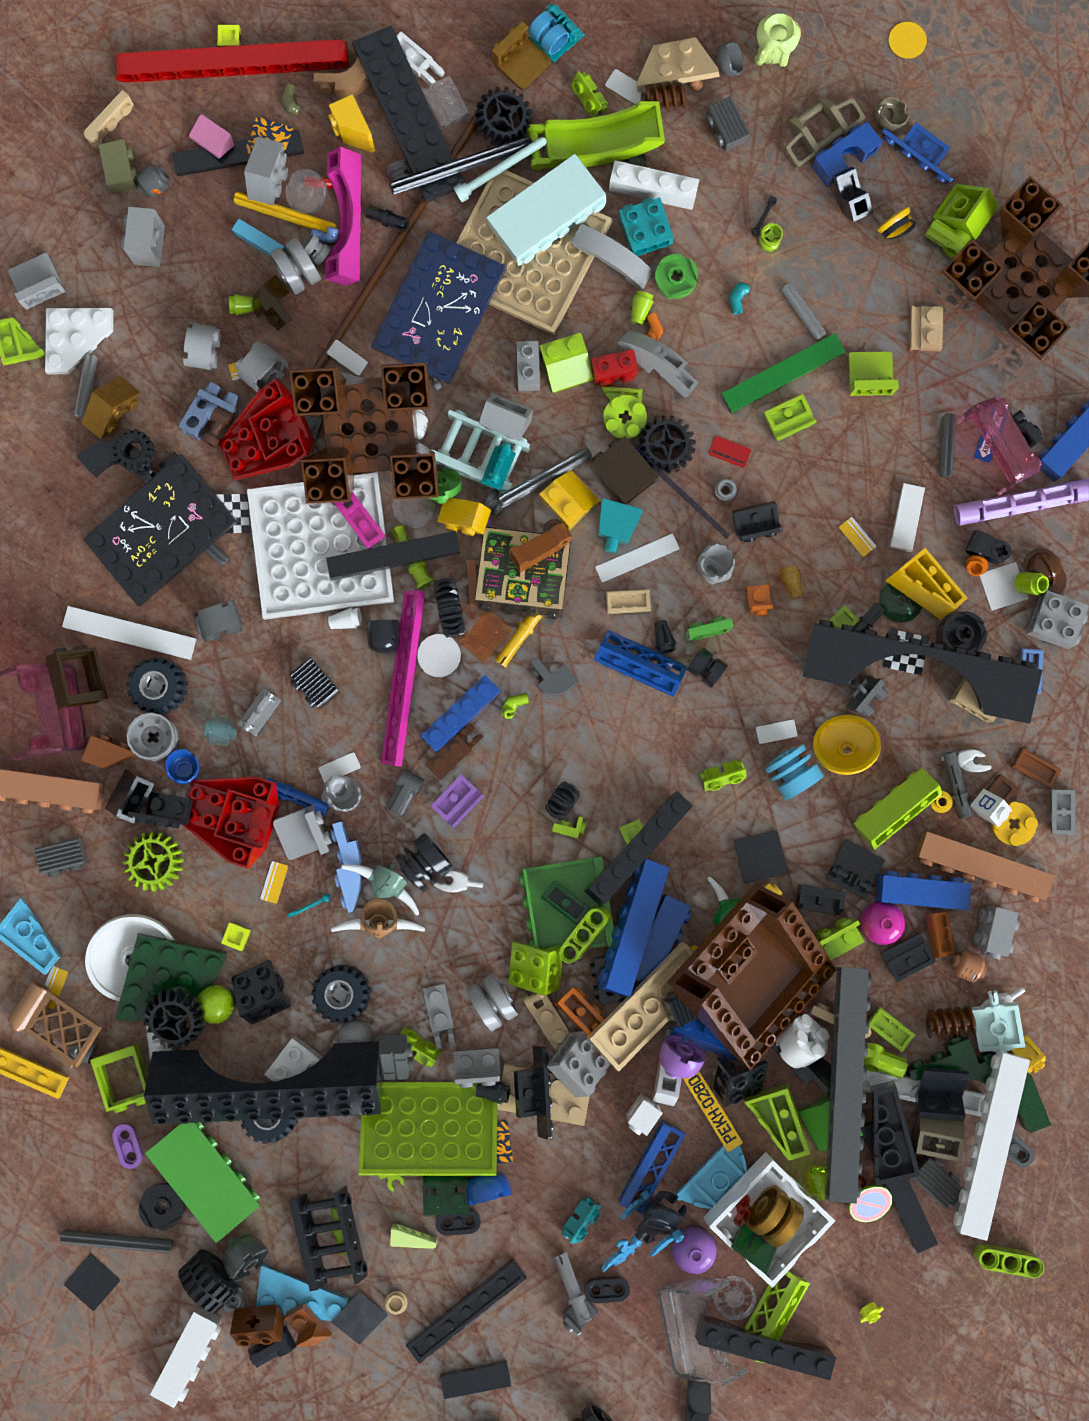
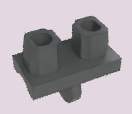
[846,676,888,717]

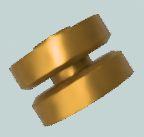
[747,1185,804,1247]

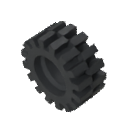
[112,429,156,472]

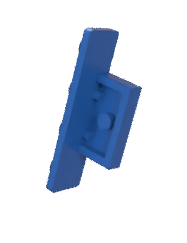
[882,122,954,184]

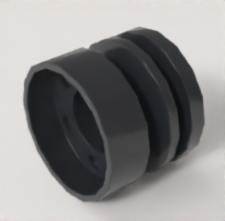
[395,832,454,892]

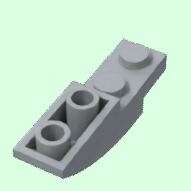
[617,331,699,398]

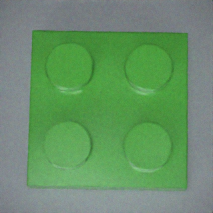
[684,616,734,643]

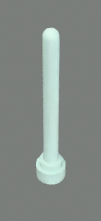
[453,137,547,203]

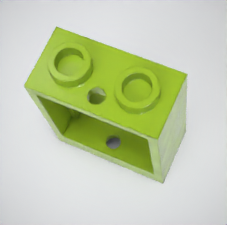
[90,1043,148,1113]

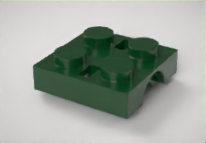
[423,1176,470,1217]

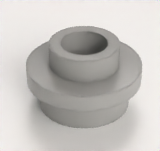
[715,479,737,501]

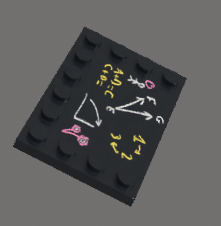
[83,454,239,606]

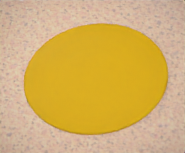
[889,22,927,59]

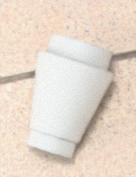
[328,607,363,629]

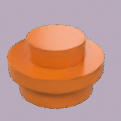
[965,555,988,576]

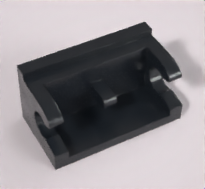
[796,884,846,915]

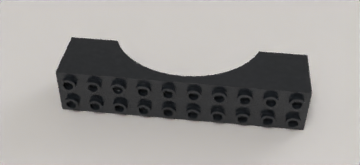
[803,619,1043,724]
[144,1041,383,1125]

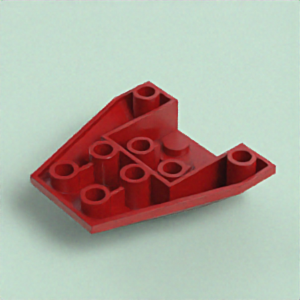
[219,378,314,480]
[183,776,280,869]

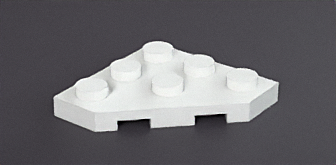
[45,308,113,374]

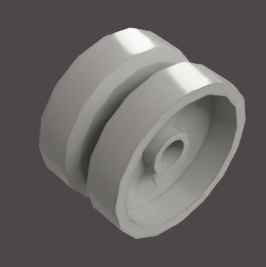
[269,237,321,296]
[466,973,519,1032]

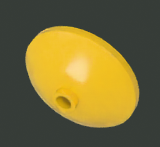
[813,715,881,775]

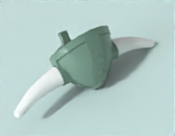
[341,863,419,915]

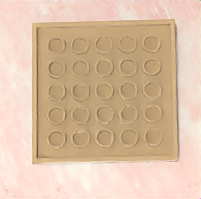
[456,170,612,335]

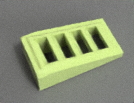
[390,1223,437,1249]

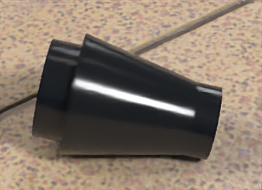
[654,620,677,654]
[476,1082,510,1105]

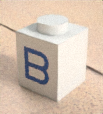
[970,789,1012,827]

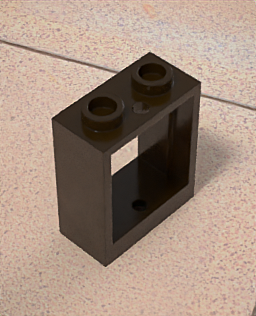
[45,645,108,709]

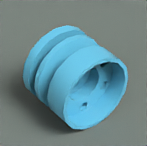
[764,744,825,801]

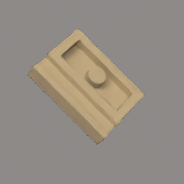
[909,306,943,352]

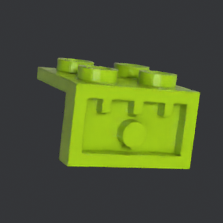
[848,352,899,396]
[815,917,864,960]
[508,941,562,996]

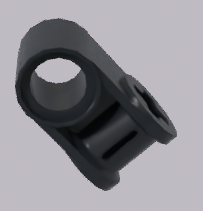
[965,530,1012,564]

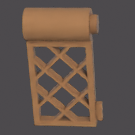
[8,980,102,1068]

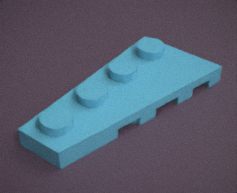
[256,1263,349,1321]

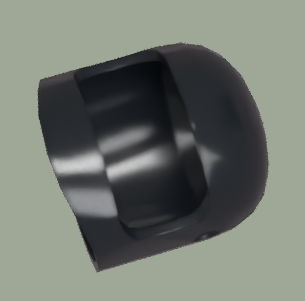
[367,619,399,653]

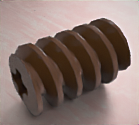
[641,82,686,112]
[926,1006,976,1038]

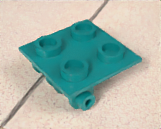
[529,3,585,63]

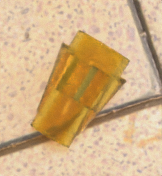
[779,565,803,598]

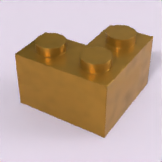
[81,376,140,439]

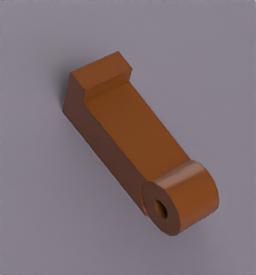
[509,523,573,573]

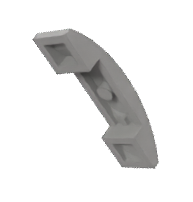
[570,224,653,290]

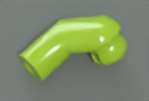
[501,693,529,719]

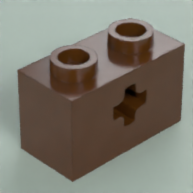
[230,1304,285,1347]

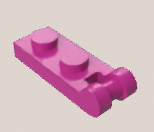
[333,491,386,549]

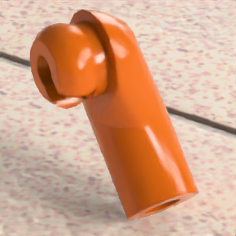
[645,313,663,341]

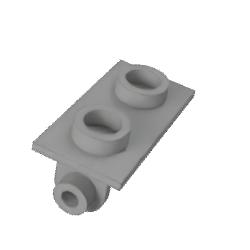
[238,688,282,736]

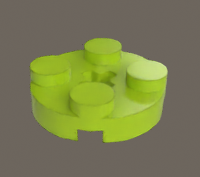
[603,395,647,439]

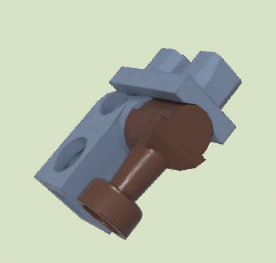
[178,382,239,448]

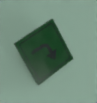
[731,1208,777,1274]

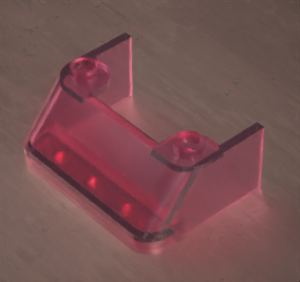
[957,396,1042,496]
[0,663,87,760]

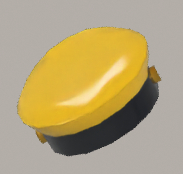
[877,207,916,239]

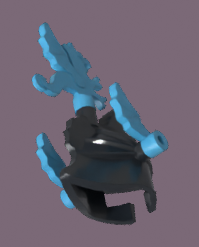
[601,1190,687,1271]

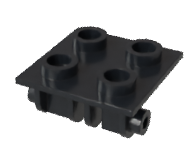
[826,839,885,899]

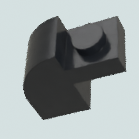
[833,167,873,222]

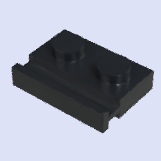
[880,932,937,982]

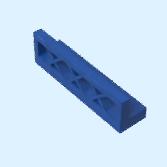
[594,630,687,697]
[618,1120,686,1214]

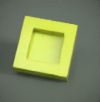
[217,25,241,47]
[221,922,251,951]

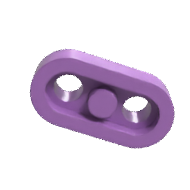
[112,1123,144,1169]

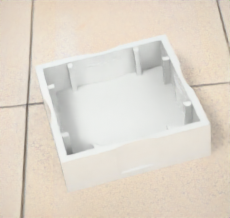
[703,1152,835,1287]

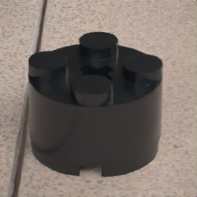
[936,611,987,654]

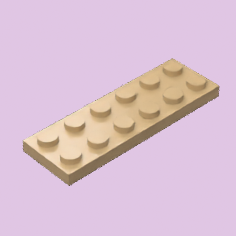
[587,942,693,1071]

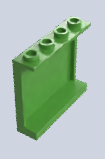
[519,856,614,952]

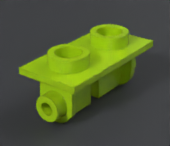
[570,71,608,118]
[700,759,747,792]
[400,1027,442,1068]

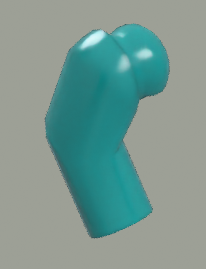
[729,282,750,315]

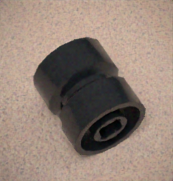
[687,647,728,688]

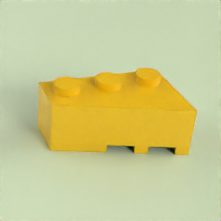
[885,548,968,620]

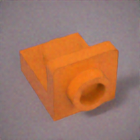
[746,584,773,616]

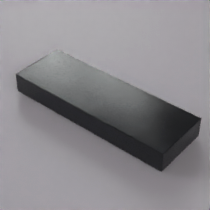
[440,1361,511,1399]

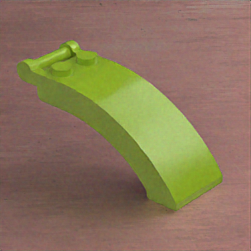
[526,101,665,171]

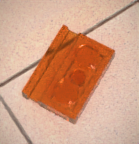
[460,609,513,664]

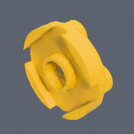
[991,802,1038,846]

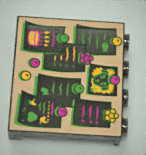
[474,527,571,619]

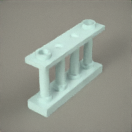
[432,410,530,493]

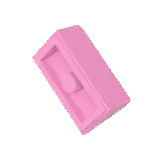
[189,114,234,158]

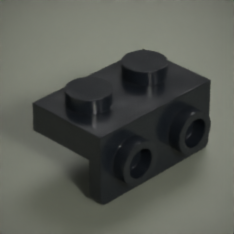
[732,501,783,542]

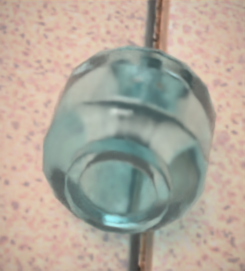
[203,716,237,747]

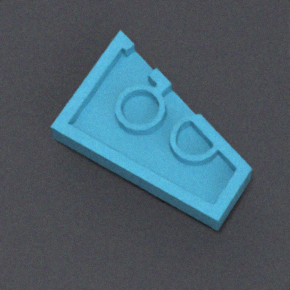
[0,898,61,975]

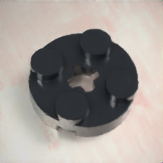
[138,1182,186,1231]

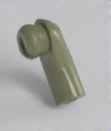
[281,83,300,115]

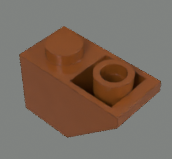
[81,734,137,769]

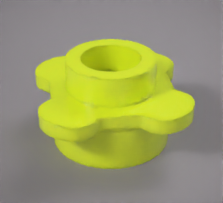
[860,1302,884,1324]

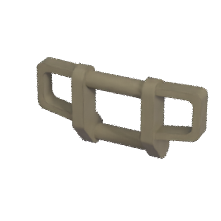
[784,96,865,168]

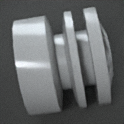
[126,713,180,762]

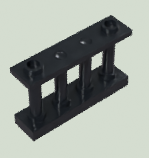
[289,1186,368,1291]

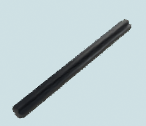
[389,135,532,194]

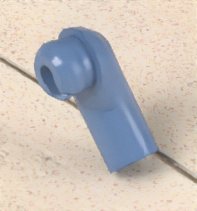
[310,227,339,244]

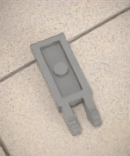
[423,983,456,1050]

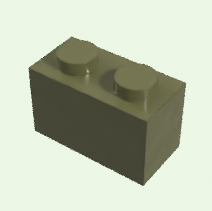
[98,139,138,194]

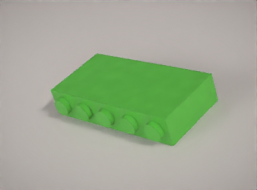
[145,1122,260,1243]

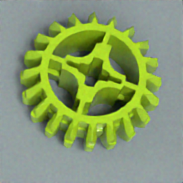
[122,831,184,892]

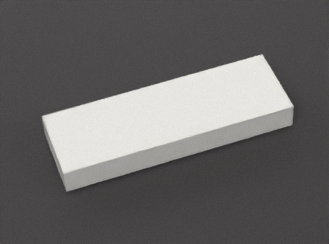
[889,483,925,552]

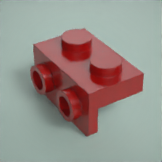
[591,350,639,387]

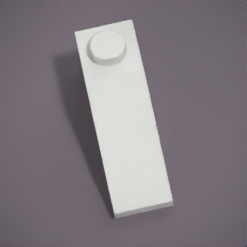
[652,1029,682,1106]

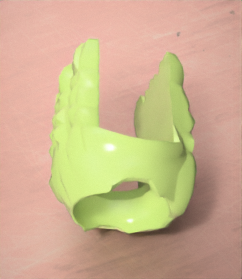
[754,13,801,67]

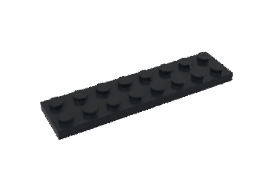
[352,25,464,203]

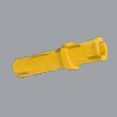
[494,606,544,668]

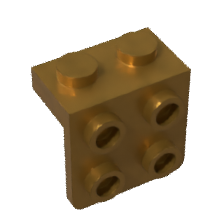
[492,21,551,90]

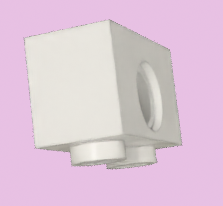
[626,1093,663,1136]

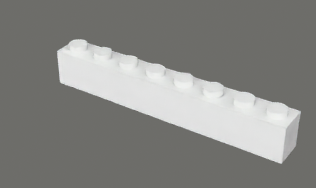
[953,1050,1030,1241]

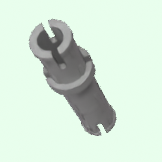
[554,1252,592,1325]

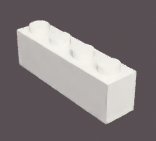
[609,161,699,210]
[150,1306,222,1408]

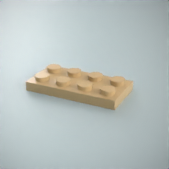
[497,1063,590,1126]

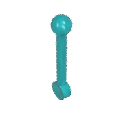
[287,894,330,918]

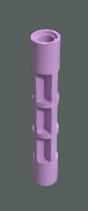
[953,478,1089,526]

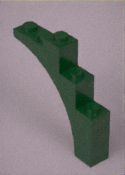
[906,1035,1051,1133]

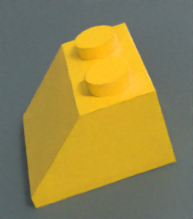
[328,94,375,153]
[539,470,601,531]

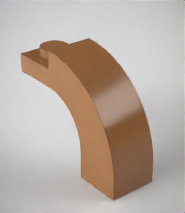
[314,57,371,100]

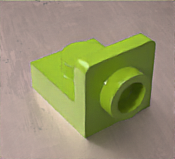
[552,816,586,838]

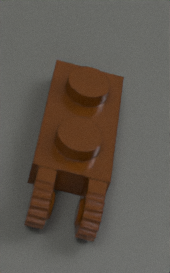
[425,724,483,781]

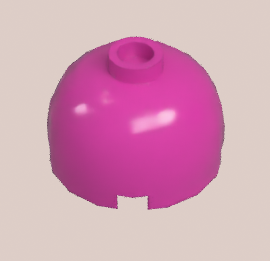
[859,901,905,945]

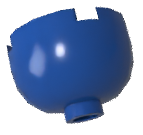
[466,1170,512,1206]

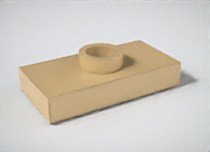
[606,589,651,614]

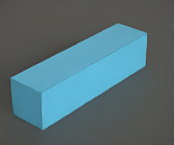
[232,219,286,257]

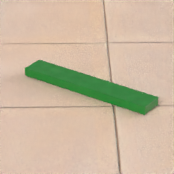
[721,333,846,414]

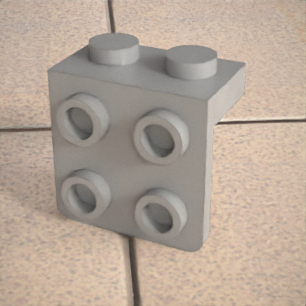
[273,805,332,860]

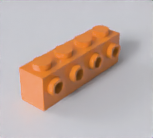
[554,987,605,1036]

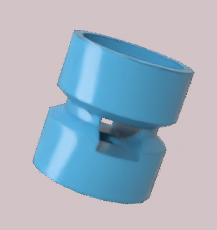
[529,11,569,55]

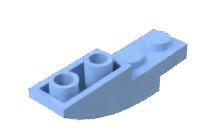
[330,822,363,913]

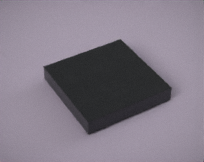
[733,830,788,884]

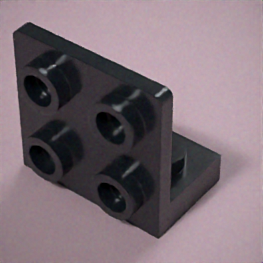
[127,792,193,828]
[231,960,291,1025]
[710,1055,768,1107]
[915,1067,970,1121]

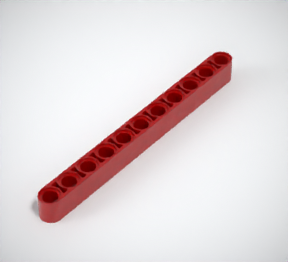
[114,39,349,83]

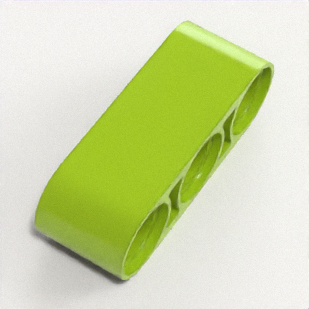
[559,906,611,963]
[973,1244,1044,1278]

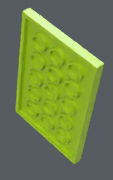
[358,1082,498,1176]

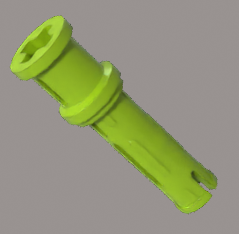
[391,525,435,590]

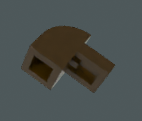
[252,275,292,331]

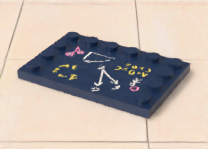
[371,230,507,384]

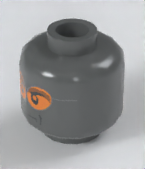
[137,164,170,198]

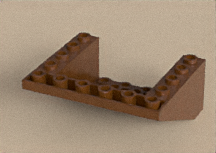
[666,883,836,1070]

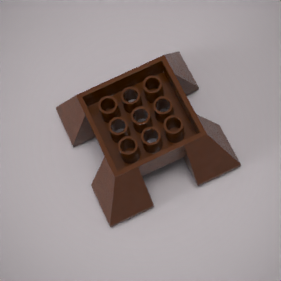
[941,176,1089,360]
[289,362,439,504]

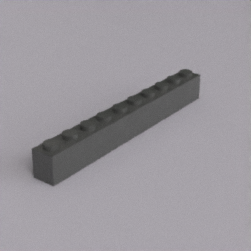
[824,967,871,1204]

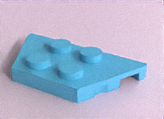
[675,1145,748,1210]

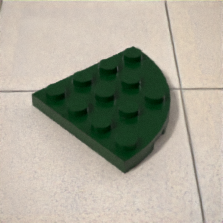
[115,933,227,1022]

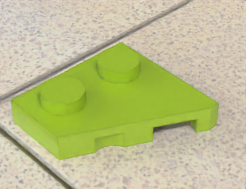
[0,317,45,366]

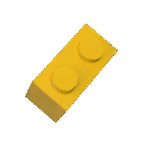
[437,498,491,536]

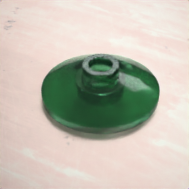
[879,583,922,623]

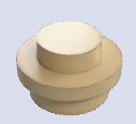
[385,1290,408,1315]

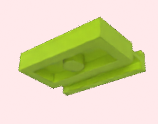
[763,394,817,442]

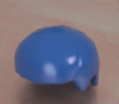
[164,749,200,784]

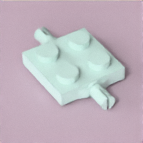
[972,990,1025,1053]

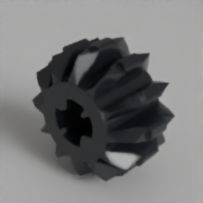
[545,781,580,820]

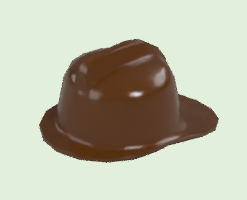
[1024,548,1067,595]

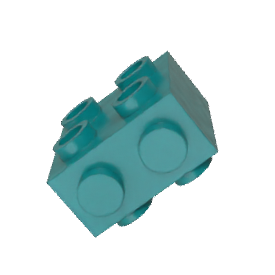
[618,197,674,256]

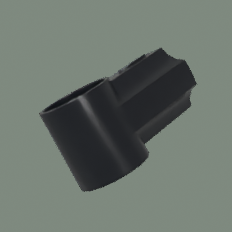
[248,1325,296,1368]

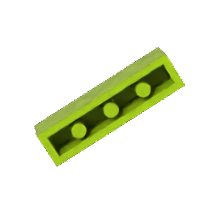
[854,768,942,850]

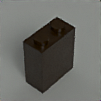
[591,436,658,505]

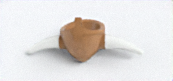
[331,898,425,939]

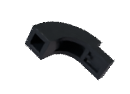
[77,440,155,484]

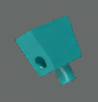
[598,498,643,554]

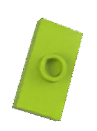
[868,1006,915,1052]

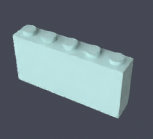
[486,154,606,266]

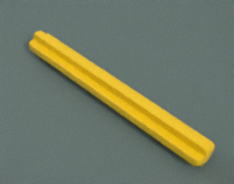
[233,191,337,233]

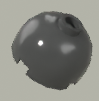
[223,1235,269,1282]

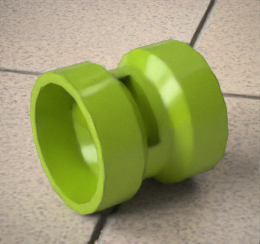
[759,223,783,252]

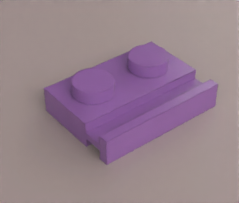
[431,774,484,828]

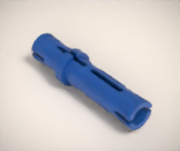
[267,777,329,816]

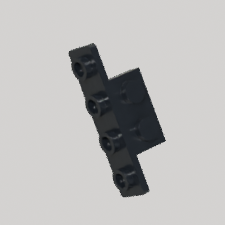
[514,1045,553,1140]

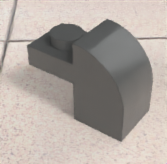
[530,657,579,696]

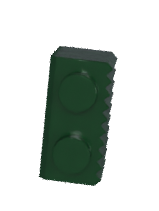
[541,881,589,925]

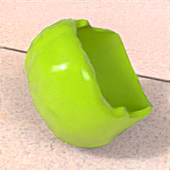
[196,985,235,1024]

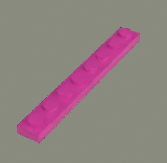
[381,590,425,767]

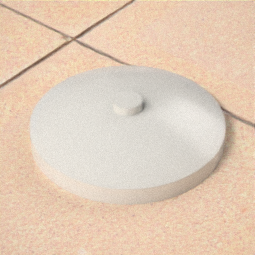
[85,914,175,1001]

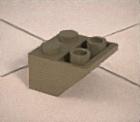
[911,1112,965,1162]

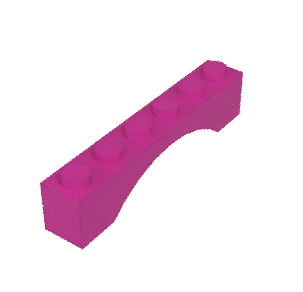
[325,147,362,286]

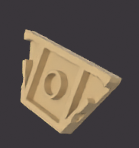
[636,37,720,91]

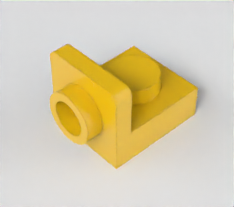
[1010,1035,1046,1073]

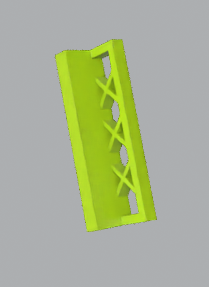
[744,1270,810,1363]

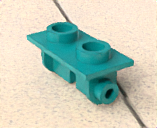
[481,443,516,490]
[561,1196,602,1243]

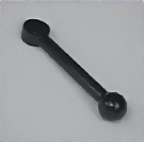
[751,196,777,236]

